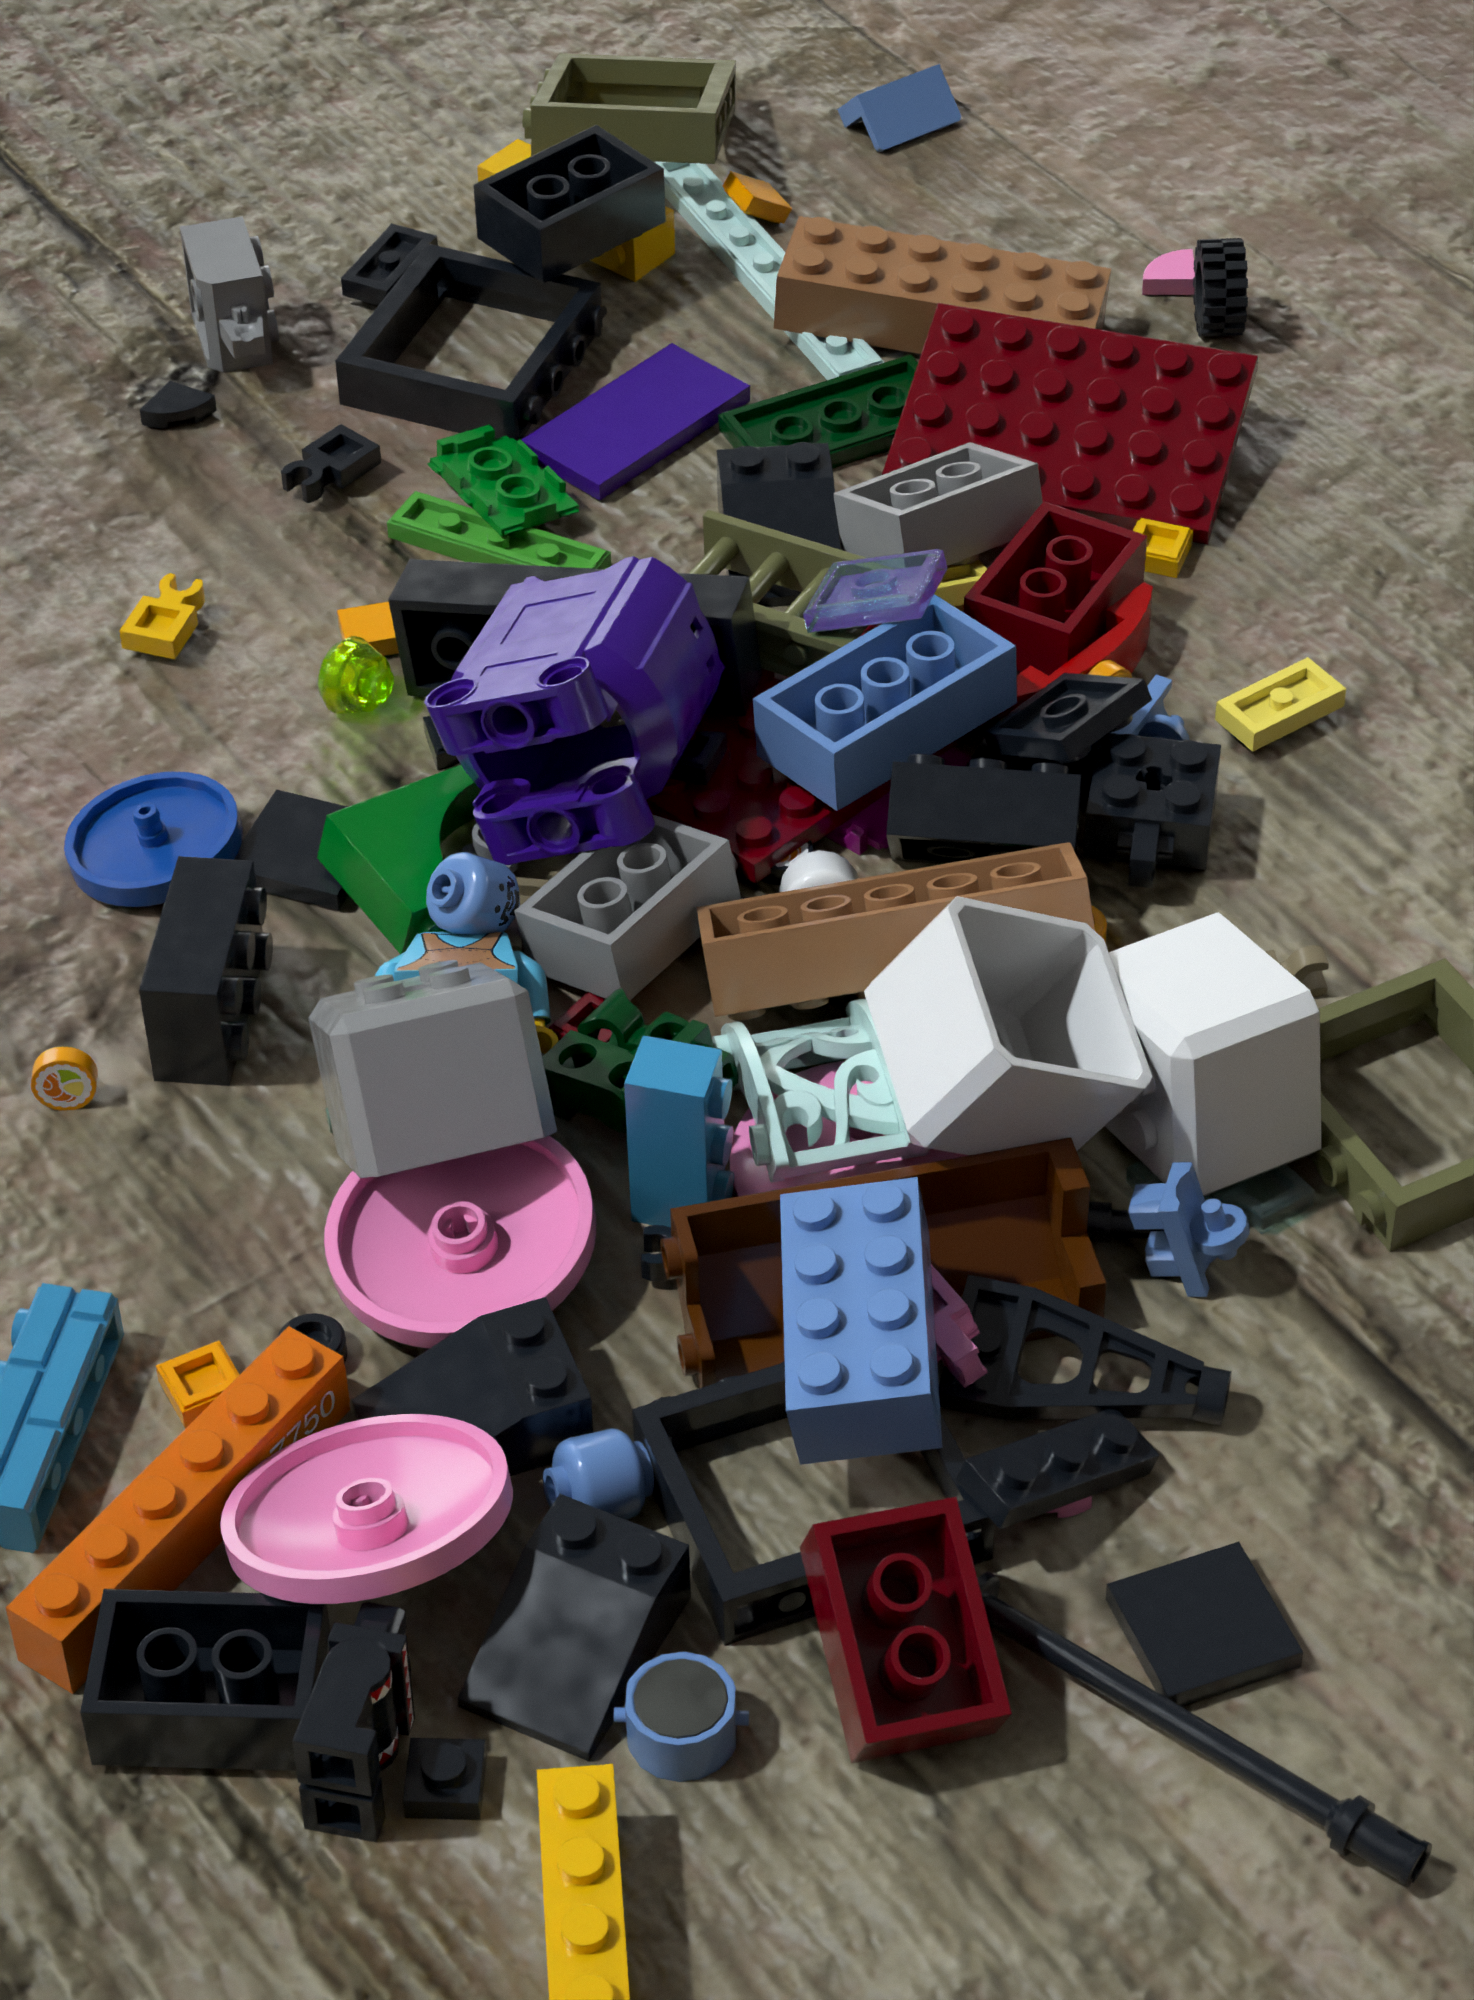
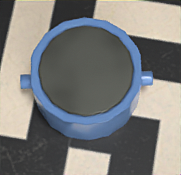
[614,1651,749,1782]

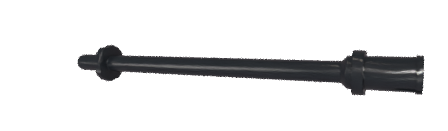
[977,1571,1432,1887]

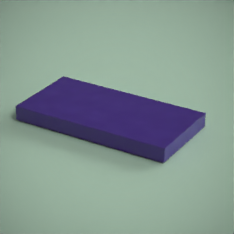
[521,343,750,501]

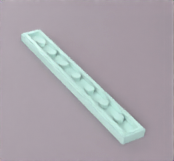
[655,162,884,380]

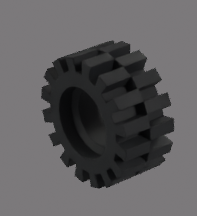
[1193,238,1248,337]

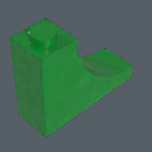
[317,765,481,954]

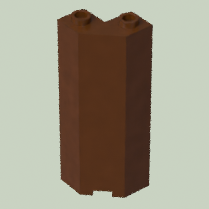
[660,1138,1106,1388]

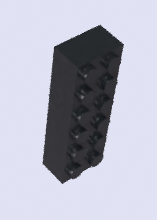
[388,559,762,716]

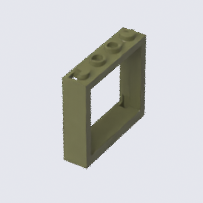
[522,53,736,164]
[1308,958,1474,1252]

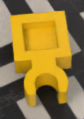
[119,573,205,659]

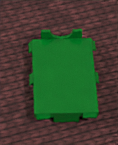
[427,424,579,537]

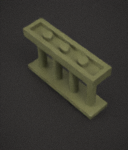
[689,510,913,677]

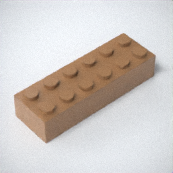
[773,216,1112,354]
[697,842,1095,1021]

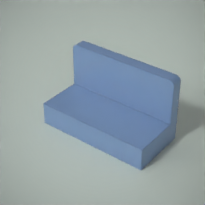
[837,64,961,152]

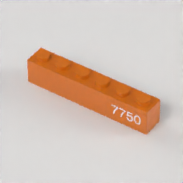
[6,1326,350,1694]

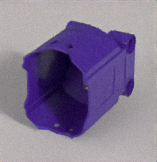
[424,556,725,865]

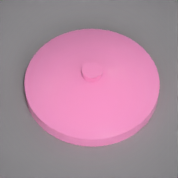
[324,1136,596,1349]
[220,1414,513,1604]

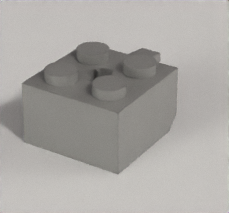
[180,216,279,373]

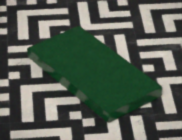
[718,355,918,469]

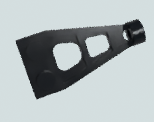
[939,1274,1232,1426]

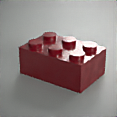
[964,501,1147,676]
[800,1497,1012,1764]

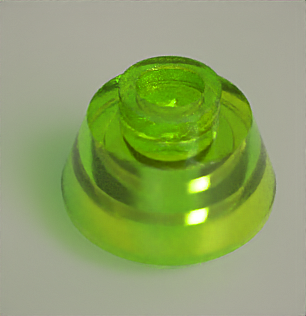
[318,636,394,714]

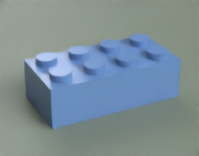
[753,594,1017,811]
[780,1177,942,1465]

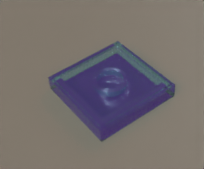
[803,549,948,633]

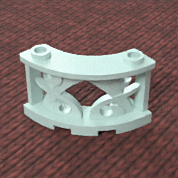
[712,998,930,1183]

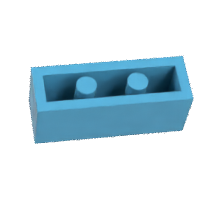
[624,1036,734,1228]

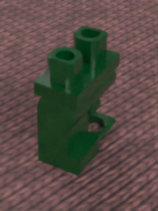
[542,988,739,1133]

